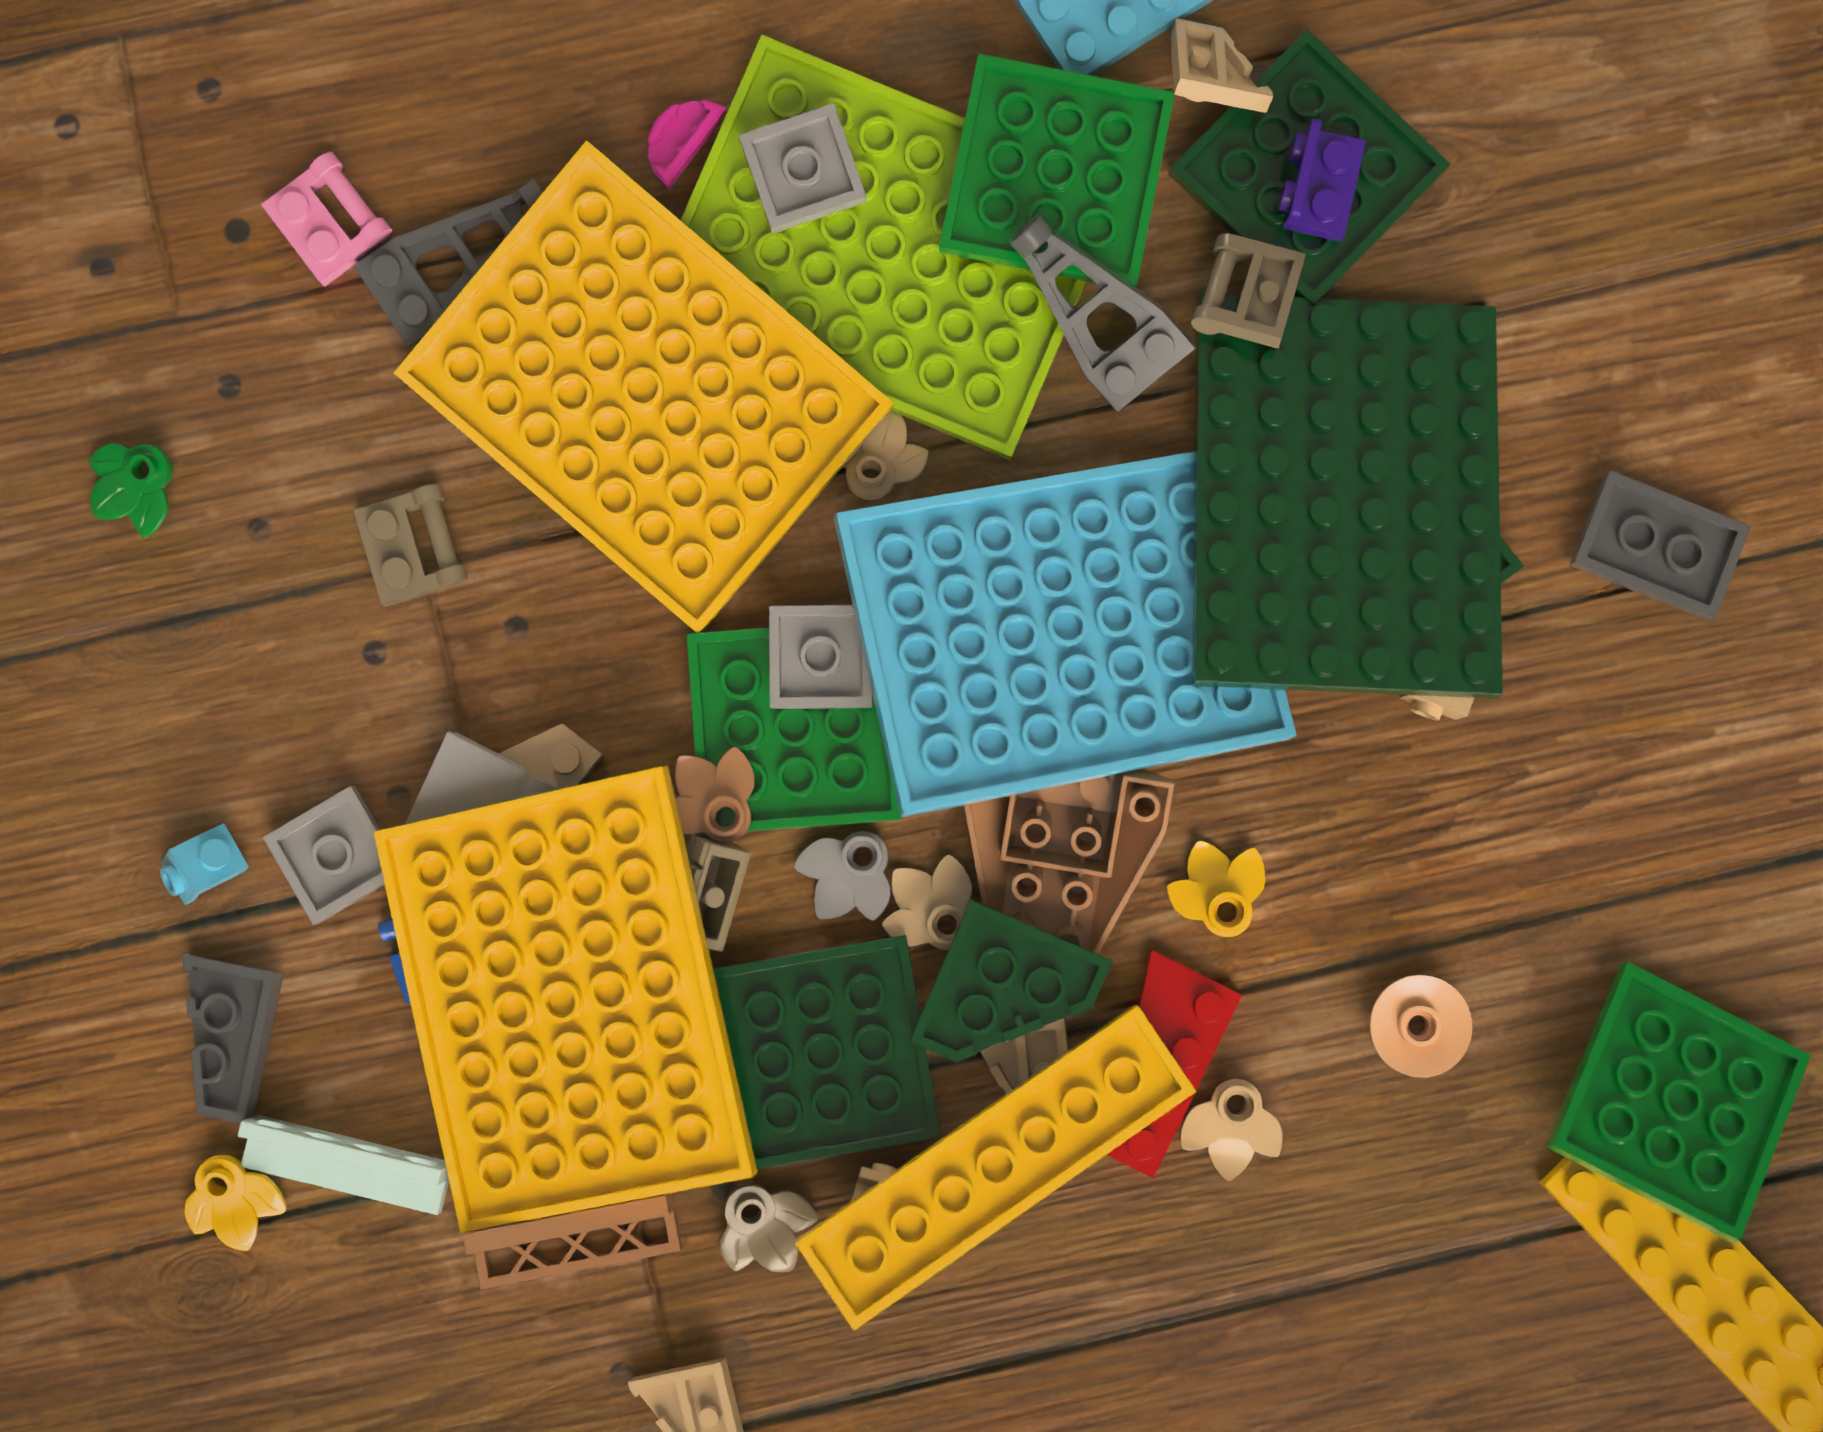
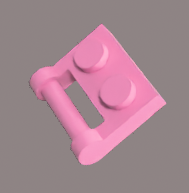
[261,152,393,287]

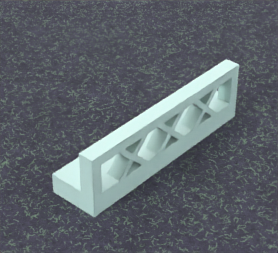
[238,1115,449,1215]

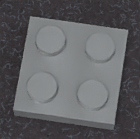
[739,103,867,234]
[769,605,873,709]
[263,786,385,925]

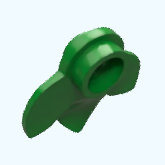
[88,443,174,538]

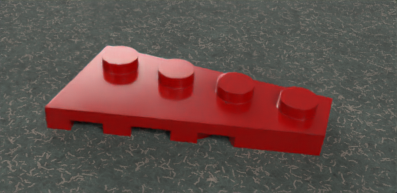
[1107,949,1242,1179]

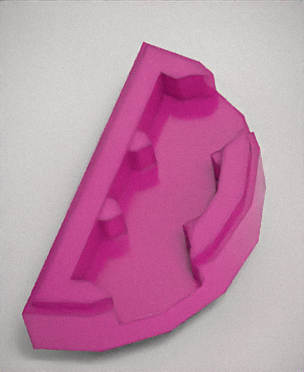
[648,99,727,191]

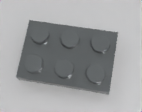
[1569,470,1751,621]

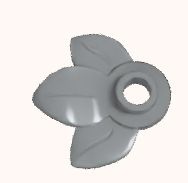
[794,831,891,921]

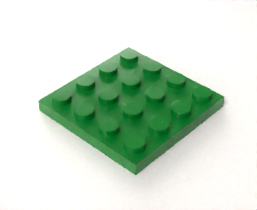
[939,53,1175,287]
[687,628,902,835]
[1545,962,1811,1242]

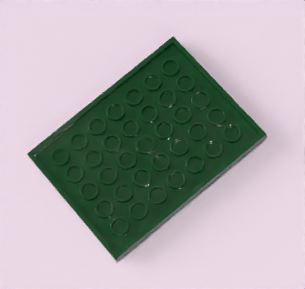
[1192,293,1503,699]

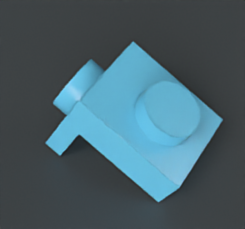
[160,823,249,905]

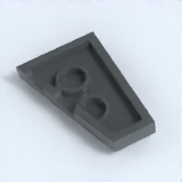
[182,953,284,1124]

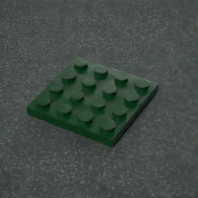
[1168,29,1451,305]
[713,935,941,1169]

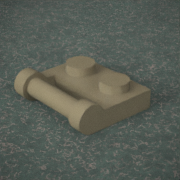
[1191,233,1306,349]
[353,484,468,607]

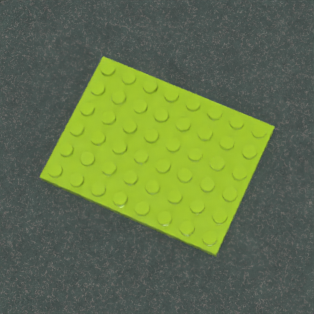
[680,34,1086,461]

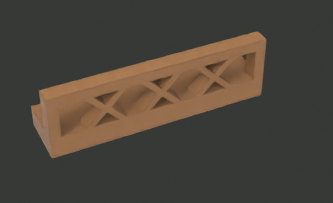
[462,1193,682,1290]

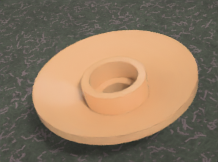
[1369,975,1472,1078]

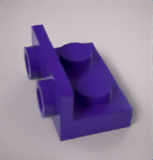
[1278,119,1366,242]

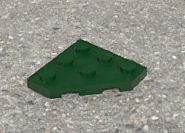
[910,898,1113,1062]

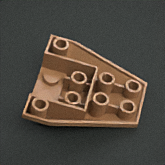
[964,769,1175,954]

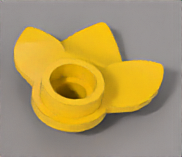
[1167,841,1266,937]
[185,1155,287,1251]

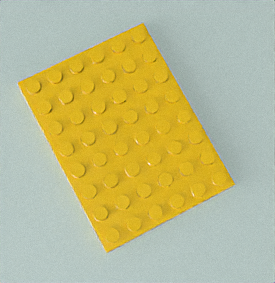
[394,140,895,633]
[373,766,758,1233]

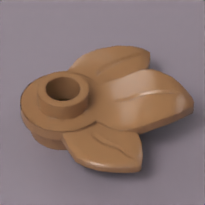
[675,747,755,843]

